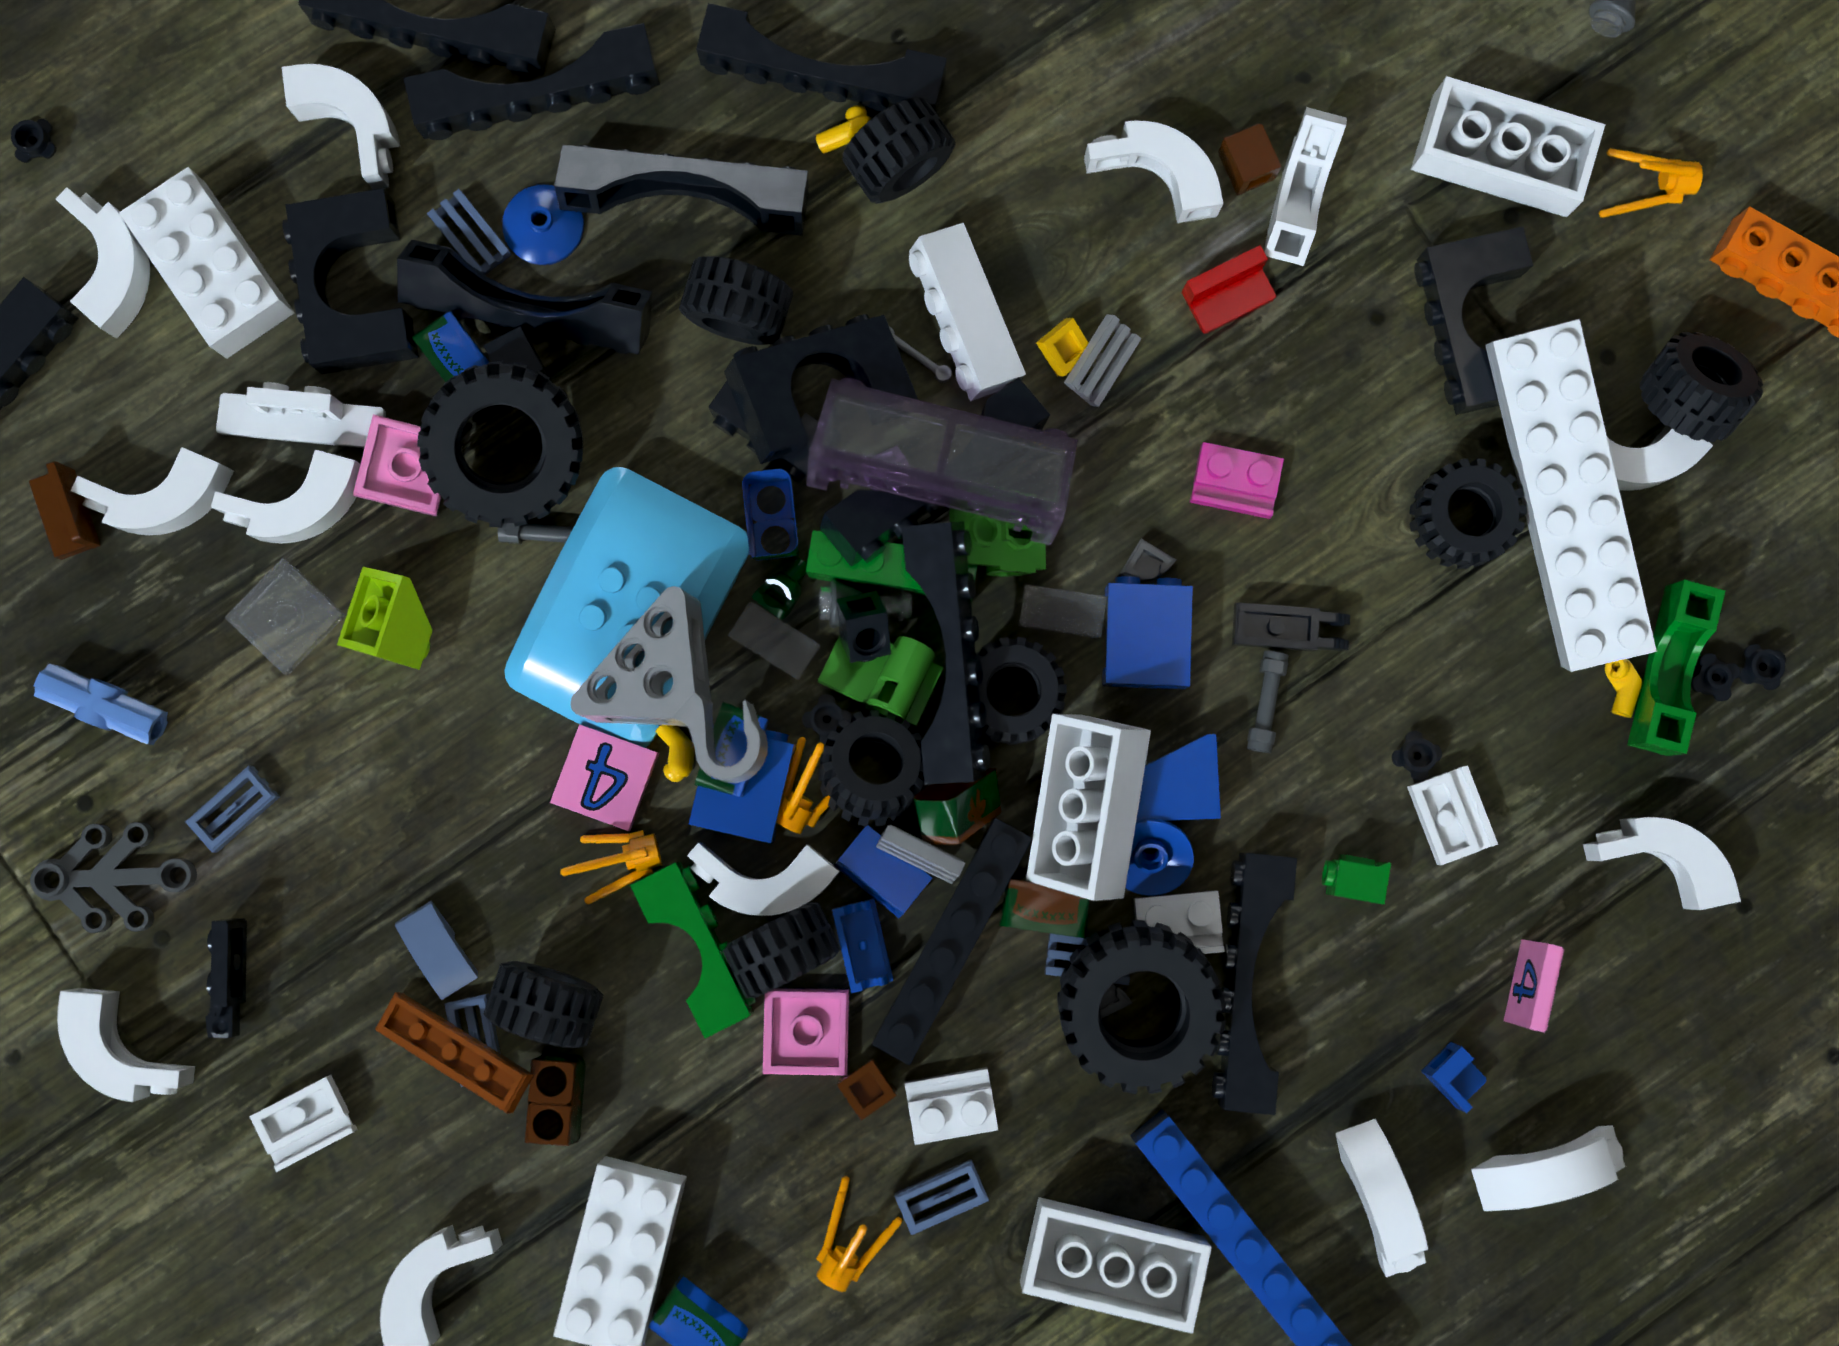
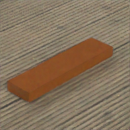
[375,992,534,1113]

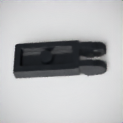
[1232,602,1350,651]

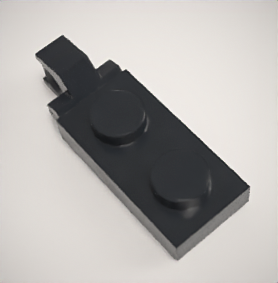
[205,918,247,1038]

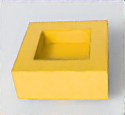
[1036,318,1089,376]

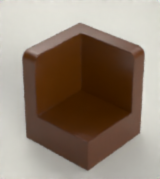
[1218,124,1282,196]
[837,1058,897,1121]

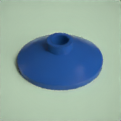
[502,185,584,265]
[1125,819,1194,896]

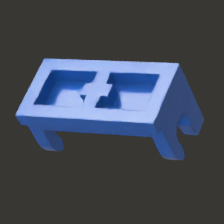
[834,825,932,919]
[832,899,894,994]

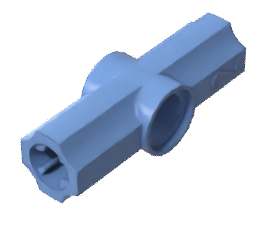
[33,663,168,745]

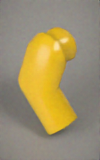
[816,105,871,154]
[1605,659,1642,718]
[655,725,695,782]

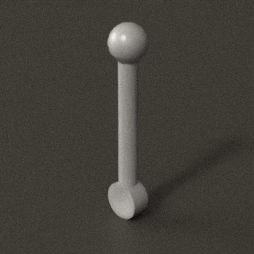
[889,327,951,383]

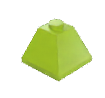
[337,567,433,670]

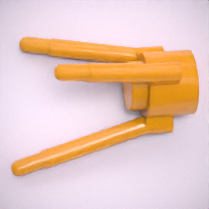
[1599,148,1703,218]
[776,737,830,834]
[560,830,662,905]
[816,1176,903,1292]

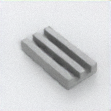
[1064,314,1141,407]
[876,825,965,884]

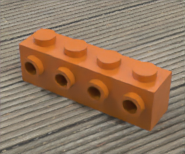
[1710,206,1839,338]

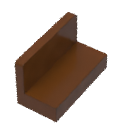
[29,461,101,560]

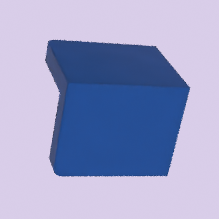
[1421,1042,1486,1113]

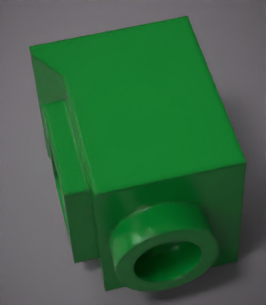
[1322,854,1391,905]

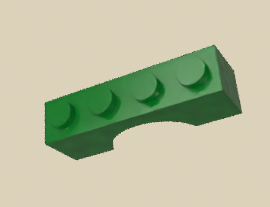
[806,530,977,601]
[1627,580,1726,756]
[630,862,756,1039]

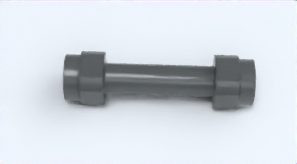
[498,523,573,544]
[1247,651,1289,753]

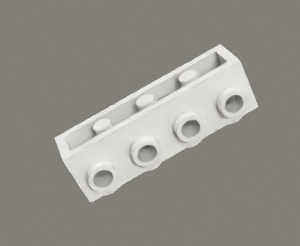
[909,223,1026,401]

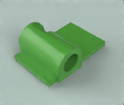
[949,495,1046,577]
[817,630,943,728]

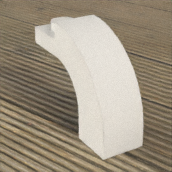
[282,64,400,190]
[1264,107,1347,266]
[1084,121,1223,223]
[56,187,150,339]
[1607,426,1713,491]
[71,447,234,535]
[211,450,360,543]
[1583,817,1741,910]
[687,843,840,916]
[57,988,195,1102]
[1335,1119,1428,1277]
[1471,1125,1625,1211]
[380,1225,503,1346]

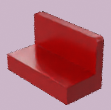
[1181,245,1276,334]

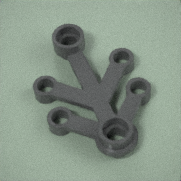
[30,822,197,933]

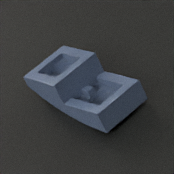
[395,900,478,1000]

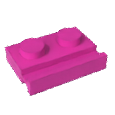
[1190,442,1284,519]

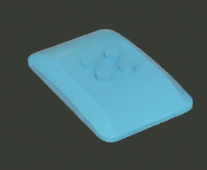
[504,467,749,748]

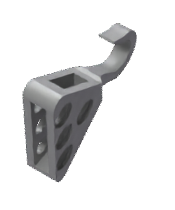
[570,586,768,783]

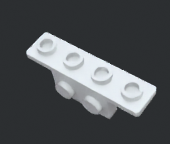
[216,382,386,448]

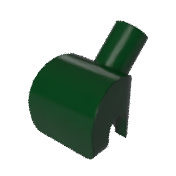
[751,558,807,620]

